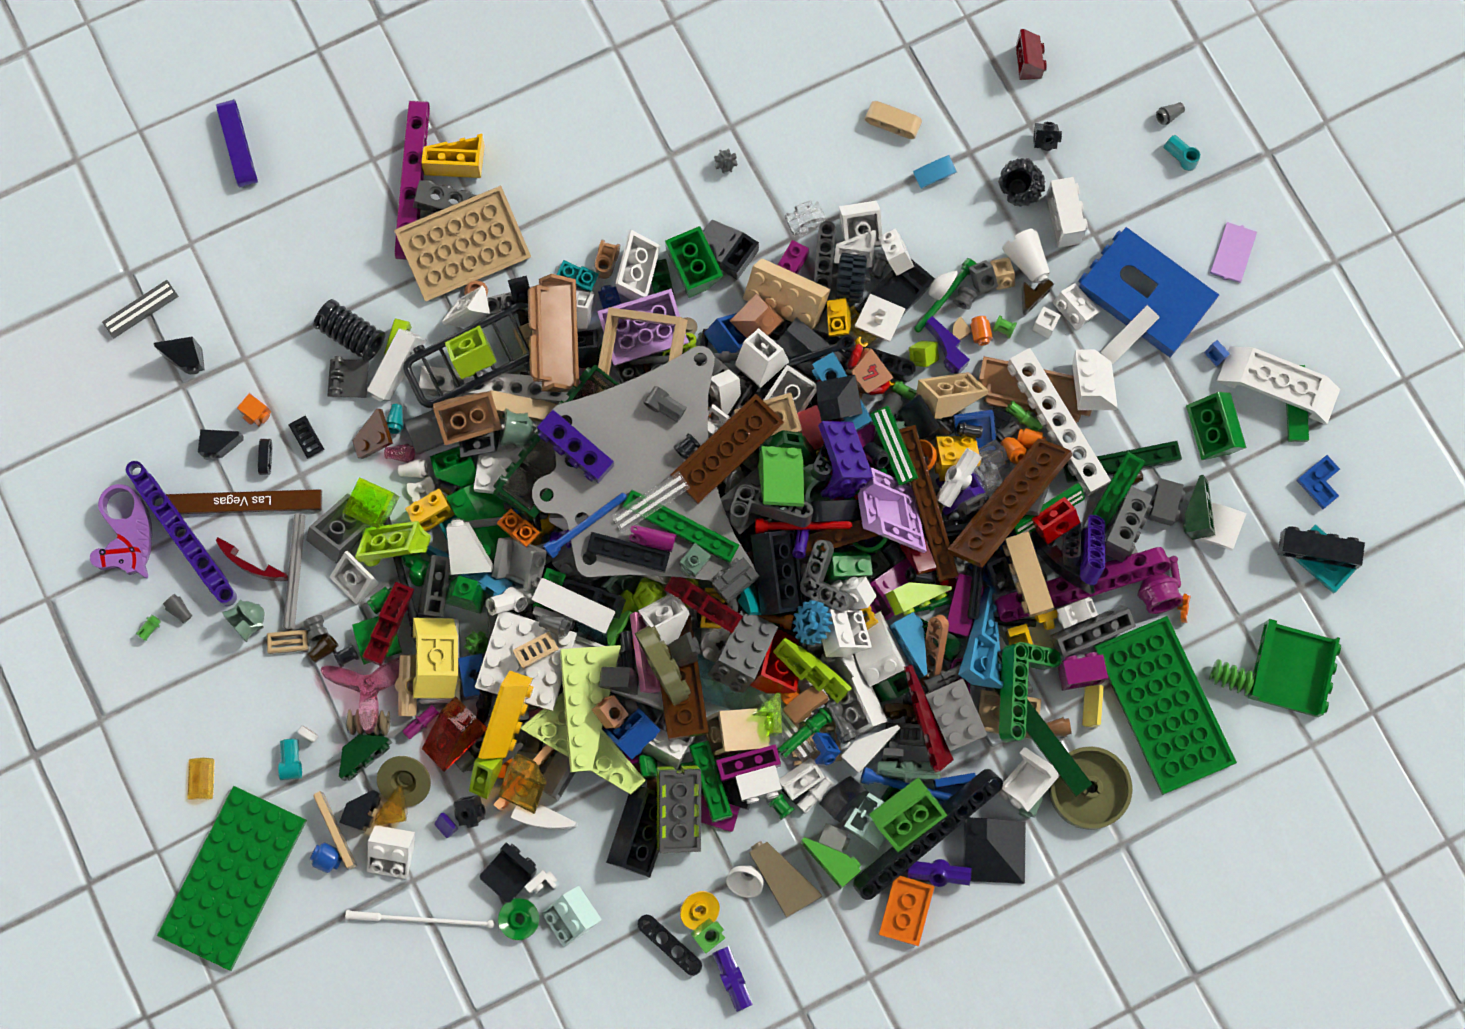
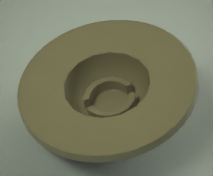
[377,756,431,807]

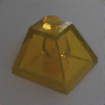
[498,753,546,814]

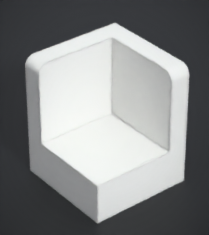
[1032,307,1061,338]

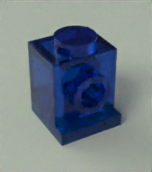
[598,285,622,309]

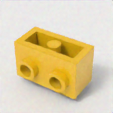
[405,489,455,531]

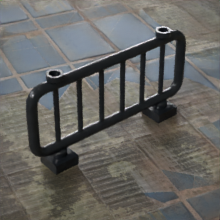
[403,302,530,408]

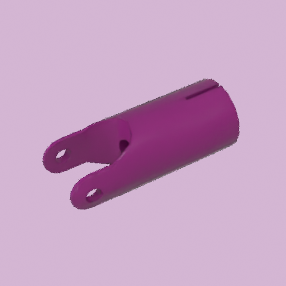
[629,525,676,552]

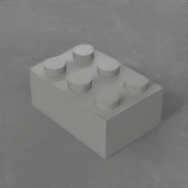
[925,678,987,751]

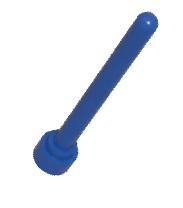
[543,493,627,559]
[860,767,953,801]

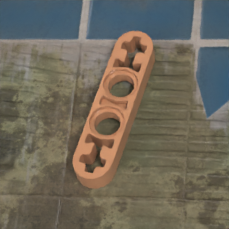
[920,615,949,686]

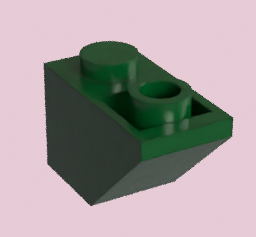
[872,670,909,702]

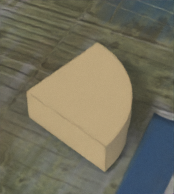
[952,317,972,340]

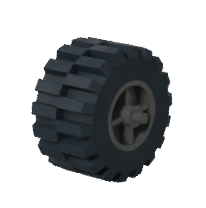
[832,253,871,303]

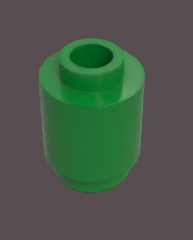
[367,586,392,614]

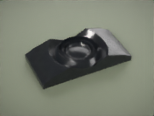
[856,259,935,317]

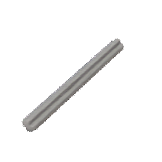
[283,513,306,630]

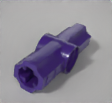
[908,859,972,887]
[712,946,753,1012]

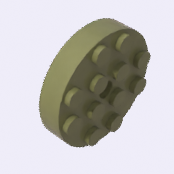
[635,625,691,706]
[1049,747,1133,830]

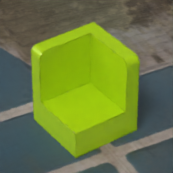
[909,340,939,367]

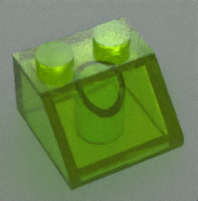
[342,477,400,529]

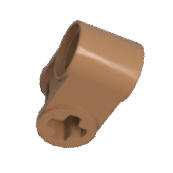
[595,240,621,279]

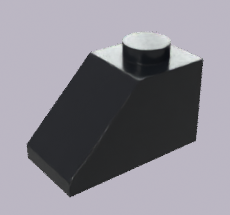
[198,429,244,460]

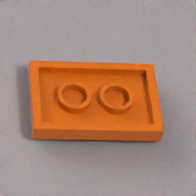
[878,876,935,946]

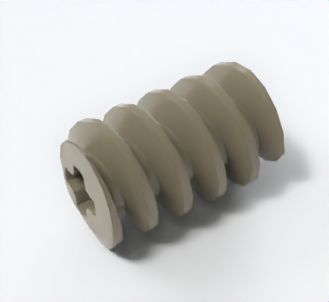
[346,709,390,736]

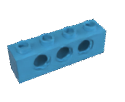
[812,352,873,431]

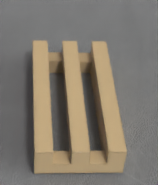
[267,630,309,654]

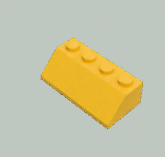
[478,671,534,759]

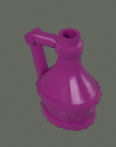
[1137,556,1183,614]

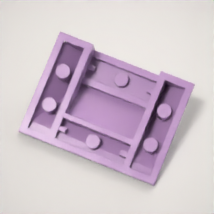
[858,468,926,553]

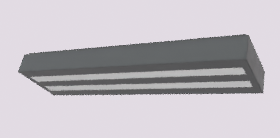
[102,280,179,339]

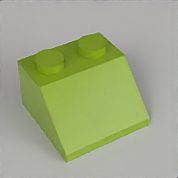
[445,325,497,379]

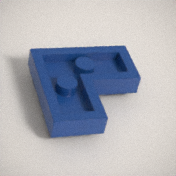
[1296,455,1340,509]

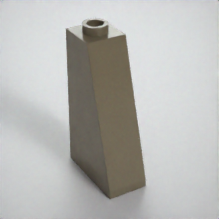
[749,841,822,918]

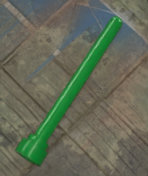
[914,258,977,333]

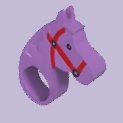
[90,484,152,578]

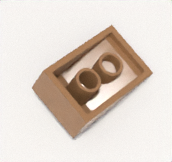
[433,391,502,446]

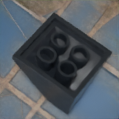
[963,817,1026,884]

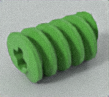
[1209,659,1255,696]

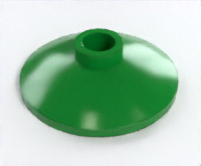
[498,898,539,940]

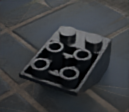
[703,220,759,280]

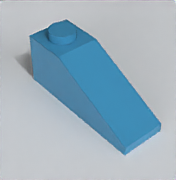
[889,612,927,679]

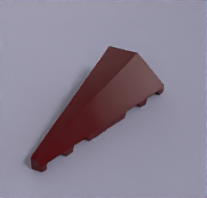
[904,665,954,773]

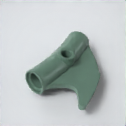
[877,760,941,782]

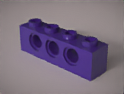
[537,410,614,483]

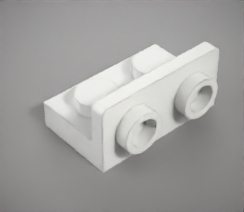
[1053,283,1100,330]

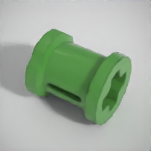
[992,315,1017,339]

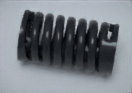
[313,299,385,361]

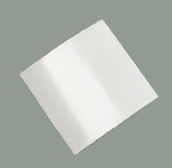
[1197,502,1247,551]

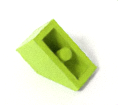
[469,758,503,799]

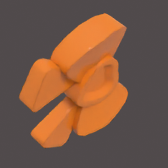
[1177,594,1191,623]

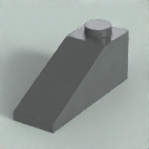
[418,555,450,617]

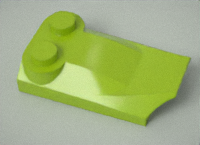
[355,521,431,566]

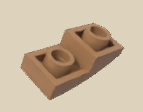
[783,685,828,725]

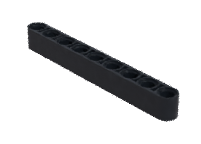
[769,319,916,382]
[853,769,1003,900]

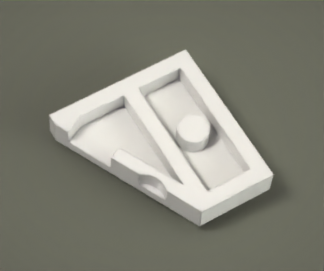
[834,230,876,267]

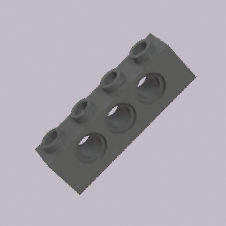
[413,180,476,213]
[1105,486,1153,563]
[1050,605,1136,657]

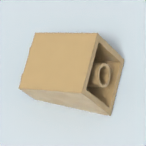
[706,708,770,758]

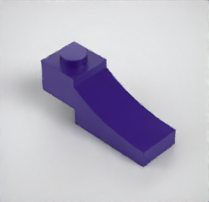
[925,316,970,374]

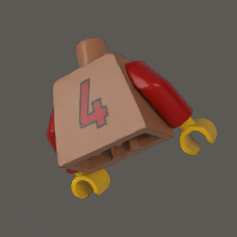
[846,337,895,395]

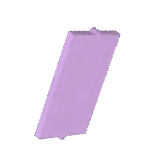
[1210,222,1257,283]

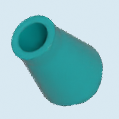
[386,404,403,434]

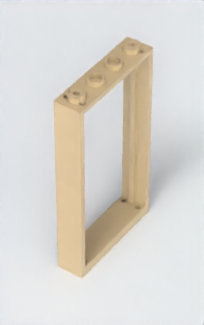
[593,307,688,394]

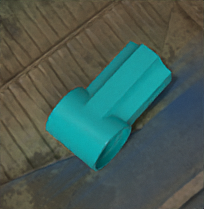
[1163,135,1201,171]
[278,739,302,780]

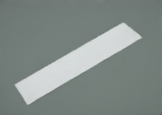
[1100,305,1160,364]

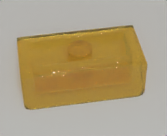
[188,757,215,800]

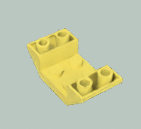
[413,618,458,699]

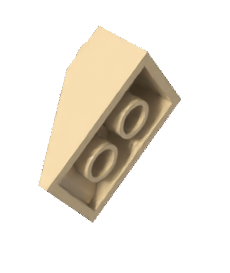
[916,372,989,419]

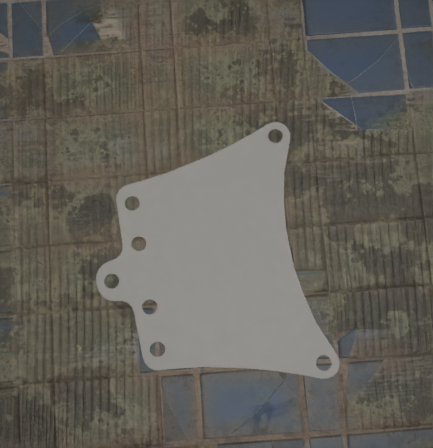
[532,346,755,581]

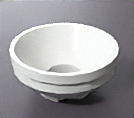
[726,865,764,898]

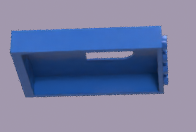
[1078,227,1219,358]

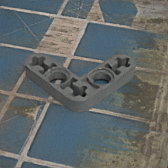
[800,540,854,611]

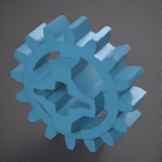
[792,600,832,645]

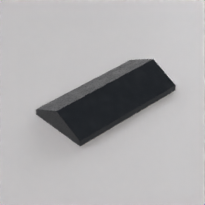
[776,317,849,382]

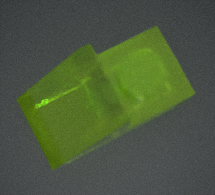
[752,693,782,737]

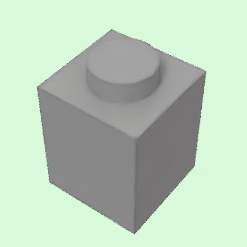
[818,823,850,852]

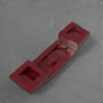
[216,537,288,581]

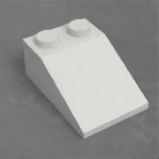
[854,611,909,687]

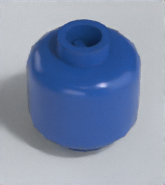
[310,843,342,873]

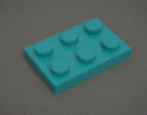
[1293,524,1356,594]

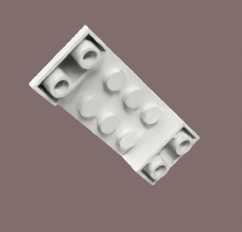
[1216,346,1340,425]

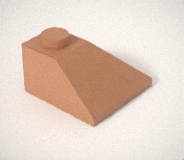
[730,293,784,338]

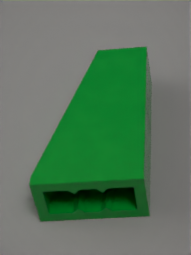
[445,576,487,614]

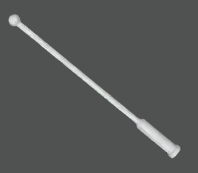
[345,910,495,928]

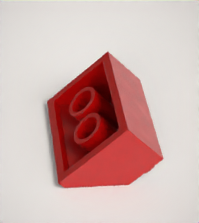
[750,629,799,694]

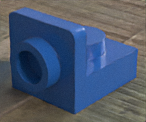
[812,732,841,765]

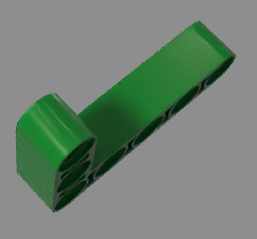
[999,642,1062,743]

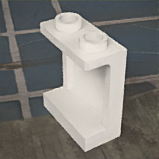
[997,747,1060,812]

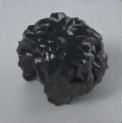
[998,158,1046,207]

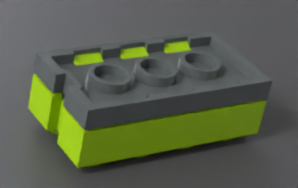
[657,766,701,853]

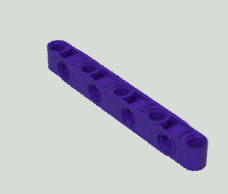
[126,461,237,606]

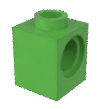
[690,918,725,954]

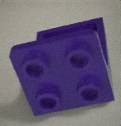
[818,421,874,499]

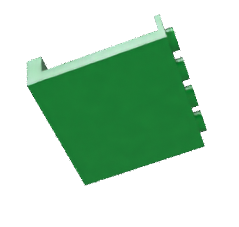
[1248,619,1341,717]

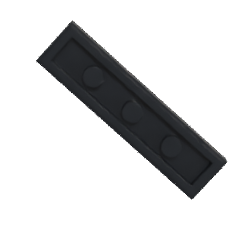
[586,532,670,573]

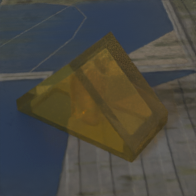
[374,784,408,825]

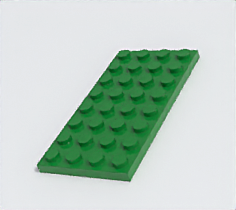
[1094,616,1237,795]
[157,786,307,971]

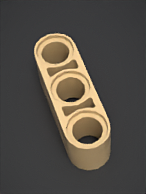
[865,101,922,139]

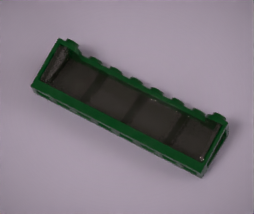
[493,365,620,520]

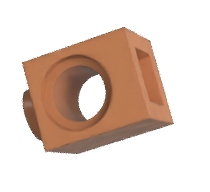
[592,695,629,729]

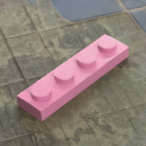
[630,612,661,693]

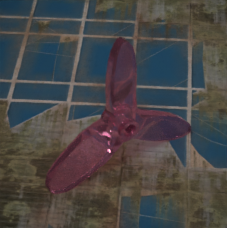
[321,657,400,733]

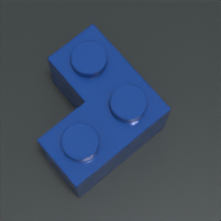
[602,708,661,759]

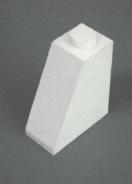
[446,520,493,575]

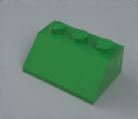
[665,226,723,298]
[1186,392,1247,460]

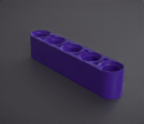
[216,99,258,188]
[1080,515,1105,585]

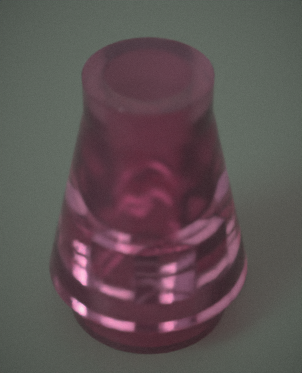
[384,444,415,463]

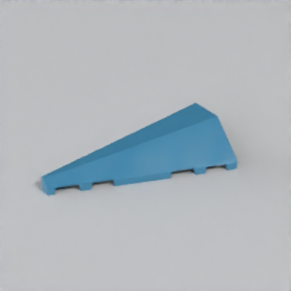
[425,545,516,597]
[958,586,1003,689]

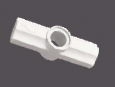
[936,448,982,507]
[486,587,536,615]

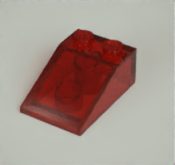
[422,696,487,772]

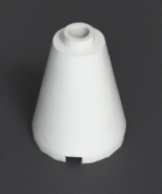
[1002,229,1050,284]

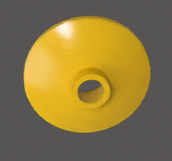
[680,891,720,930]

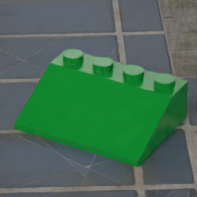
[446,484,515,565]

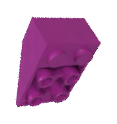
[869,558,911,621]

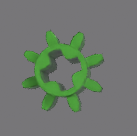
[464,631,488,655]

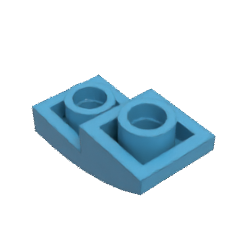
[913,155,957,189]

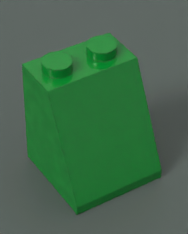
[817,546,873,585]

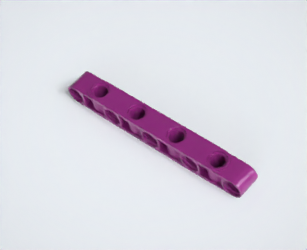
[395,101,430,260]
[995,547,1171,622]

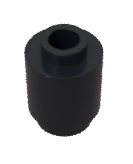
[863,442,890,469]
[905,565,937,584]

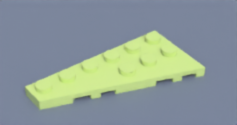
[560,645,621,772]
[521,692,646,795]

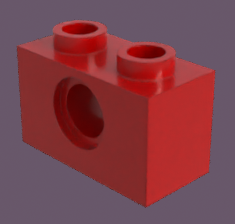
[1032,497,1080,544]

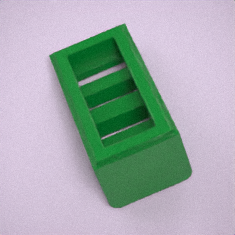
[639,755,658,780]

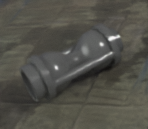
[823,699,857,744]

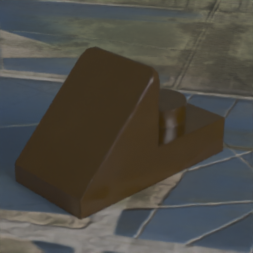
[1021,279,1054,316]

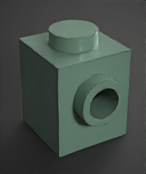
[679,543,711,577]

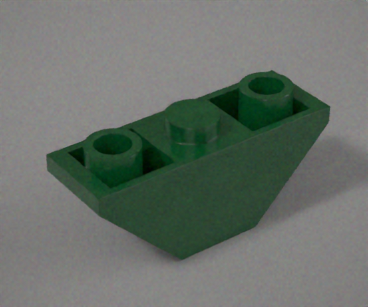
[758,430,817,466]
[339,734,393,781]

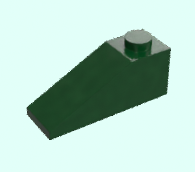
[1183,475,1215,540]

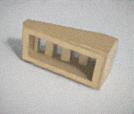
[513,632,559,669]

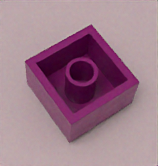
[1057,652,1108,691]

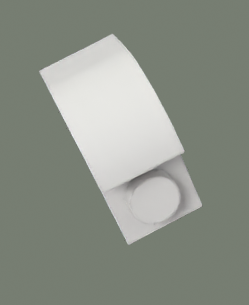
[1056,597,1098,628]

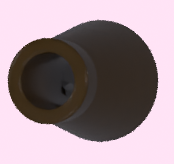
[308,634,339,663]

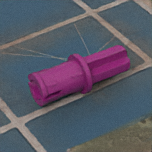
[402,704,440,739]

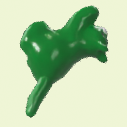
[401,553,452,587]

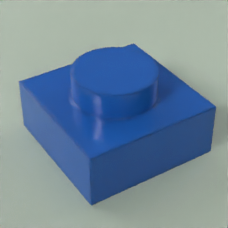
[1204,340,1230,367]

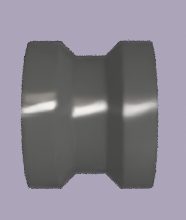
[953,286,977,310]

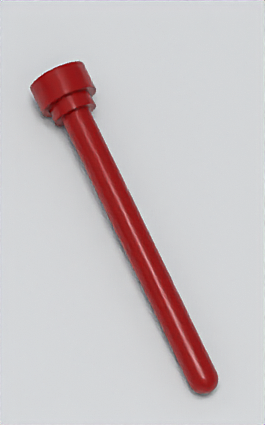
[755,518,852,534]

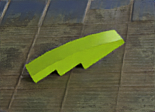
[773,638,852,704]

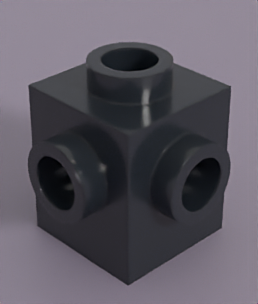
[1033,122,1062,151]
[454,795,486,828]

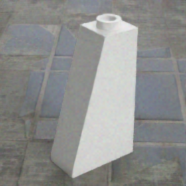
[367,329,427,402]

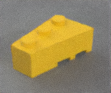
[422,134,485,178]

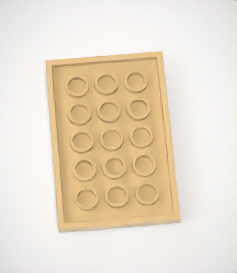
[394,185,531,302]

